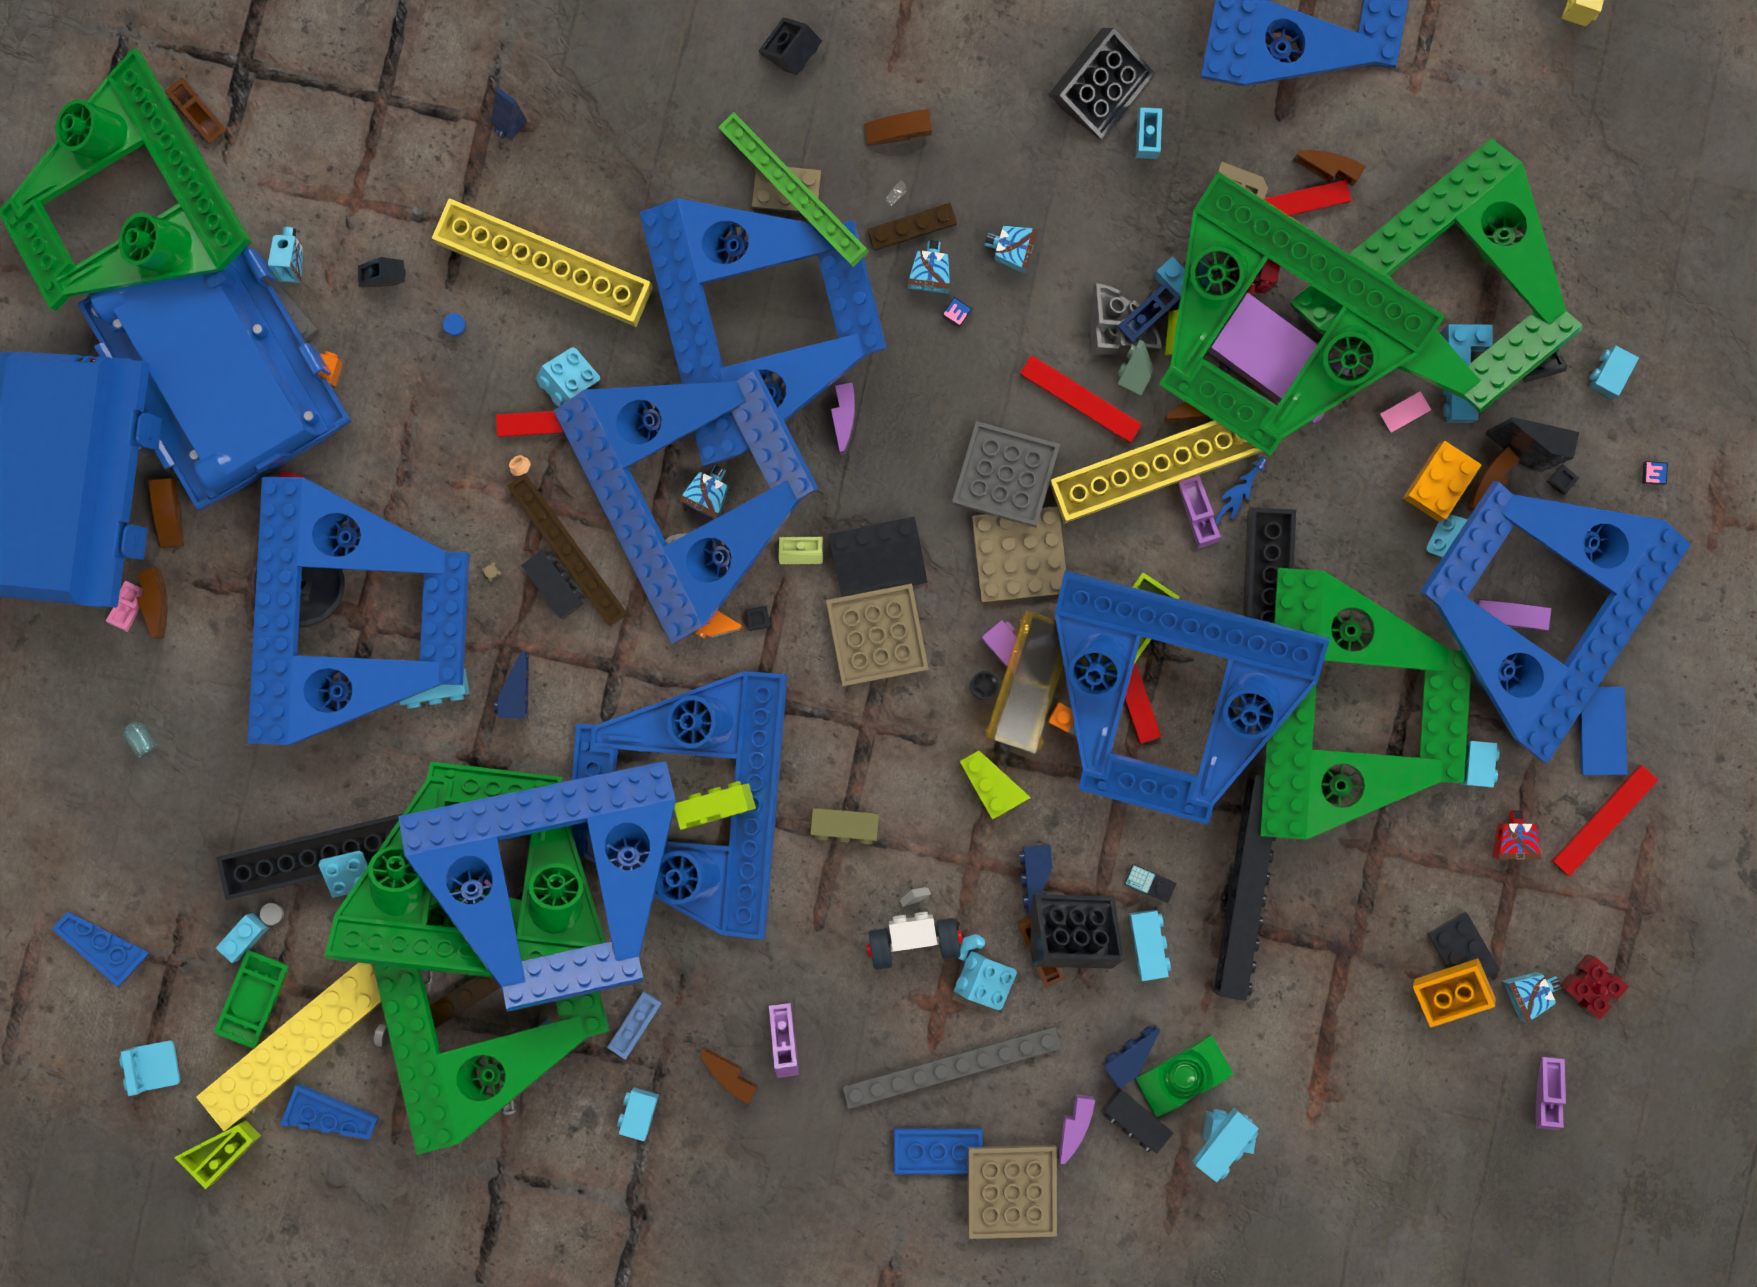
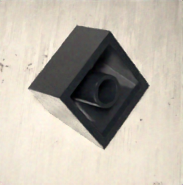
[758,17,822,75]

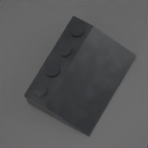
[1048,28,1155,140]
[1486,417,1579,472]
[829,516,928,597]
[1030,894,1124,969]

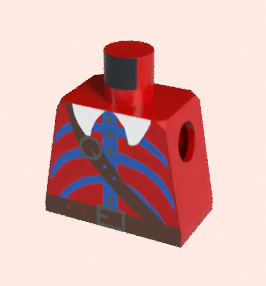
[1493,810,1541,860]

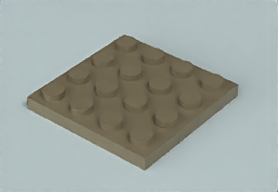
[972,506,1066,603]
[826,584,929,686]
[968,1145,1057,1239]

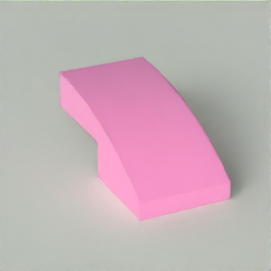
[1380,391,1431,433]
[106,581,144,632]

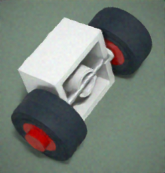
[866,912,963,970]

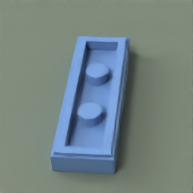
[607,991,662,1060]

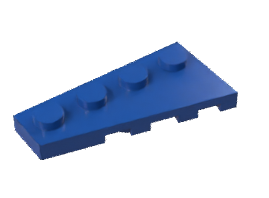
[52,912,151,987]
[280,1083,379,1139]

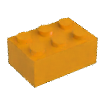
[1403,441,1482,522]
[1413,958,1496,1028]

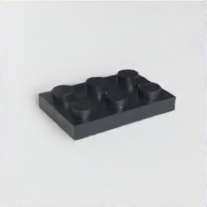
[1427,912,1500,978]

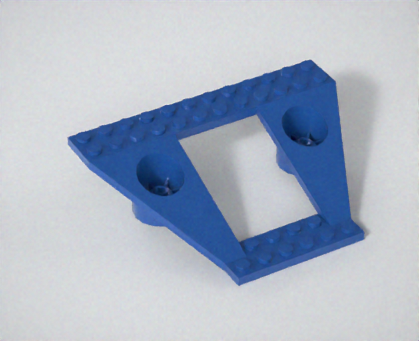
[1200,0,1409,87]
[640,198,887,466]
[554,370,818,644]
[247,477,470,745]
[1420,481,1691,764]
[1055,570,1330,824]
[570,671,788,940]
[398,761,676,1012]

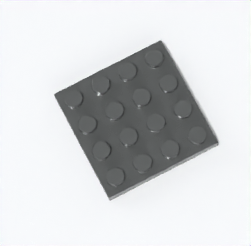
[952,421,1060,528]

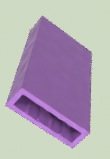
[1207,292,1350,424]

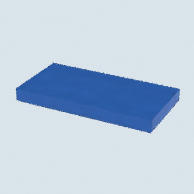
[1579,687,1627,775]
[894,1128,983,1174]

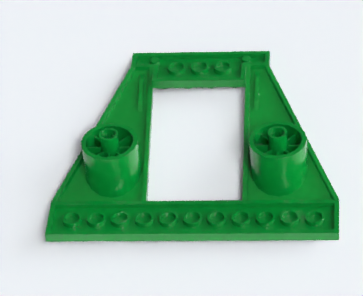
[0,48,252,311]
[1290,138,1583,413]
[1159,171,1445,456]
[1260,568,1471,839]
[325,762,606,977]
[373,880,610,1155]

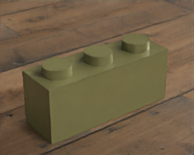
[811,808,879,844]

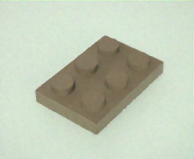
[752,167,821,213]

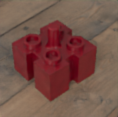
[1227,257,1280,297]
[1561,954,1629,1020]

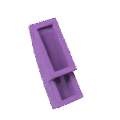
[831,383,855,455]
[1178,475,1221,549]
[1478,600,1551,631]
[1536,1057,1566,1130]
[1059,1094,1095,1164]

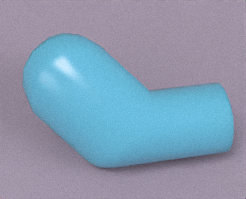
[959,934,985,961]

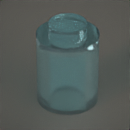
[123,722,157,757]

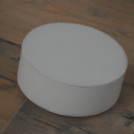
[260,902,284,925]
[374,1024,390,1047]

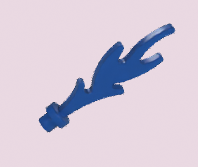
[1215,456,1267,524]

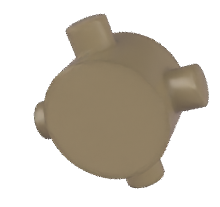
[482,562,501,581]

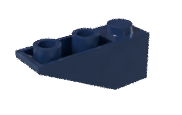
[1019,844,1052,914]
[1102,1025,1160,1089]

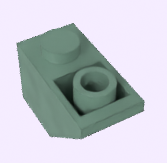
[1117,340,1154,395]

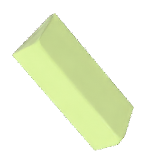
[779,537,823,564]

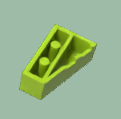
[959,751,1031,819]
[674,781,756,830]
[174,1120,261,1189]

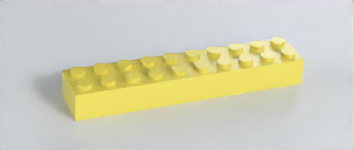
[432,198,653,327]
[1049,420,1263,523]
[197,963,382,1131]

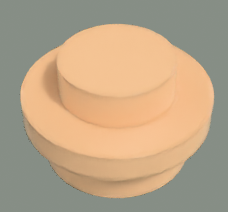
[509,455,531,476]

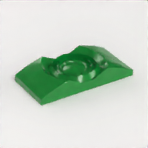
[213,949,289,1049]
[1135,1035,1233,1117]

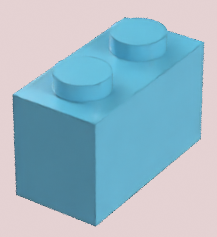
[1135,108,1162,159]
[1588,346,1639,399]
[1461,741,1500,787]
[216,913,270,963]
[617,1087,659,1141]

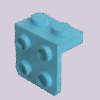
[535,348,600,407]
[1427,514,1467,558]
[319,851,368,898]
[954,951,1017,1010]
[119,1040,181,1096]

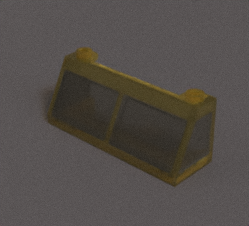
[984,610,1063,753]

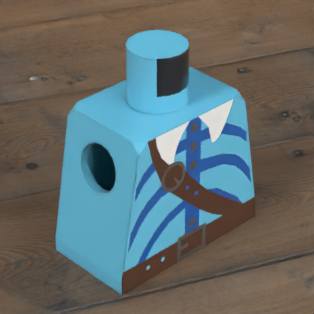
[984,226,1038,274]
[268,227,303,283]
[908,240,950,294]
[679,465,729,519]
[1502,972,1562,1023]

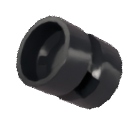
[970,671,999,700]

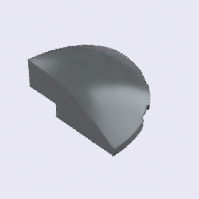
[1090,283,1162,355]

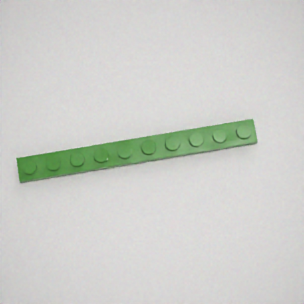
[718,112,869,267]

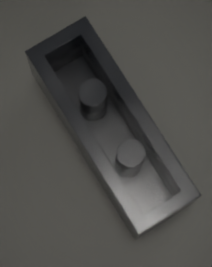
[521,550,584,619]
[1103,1088,1174,1154]

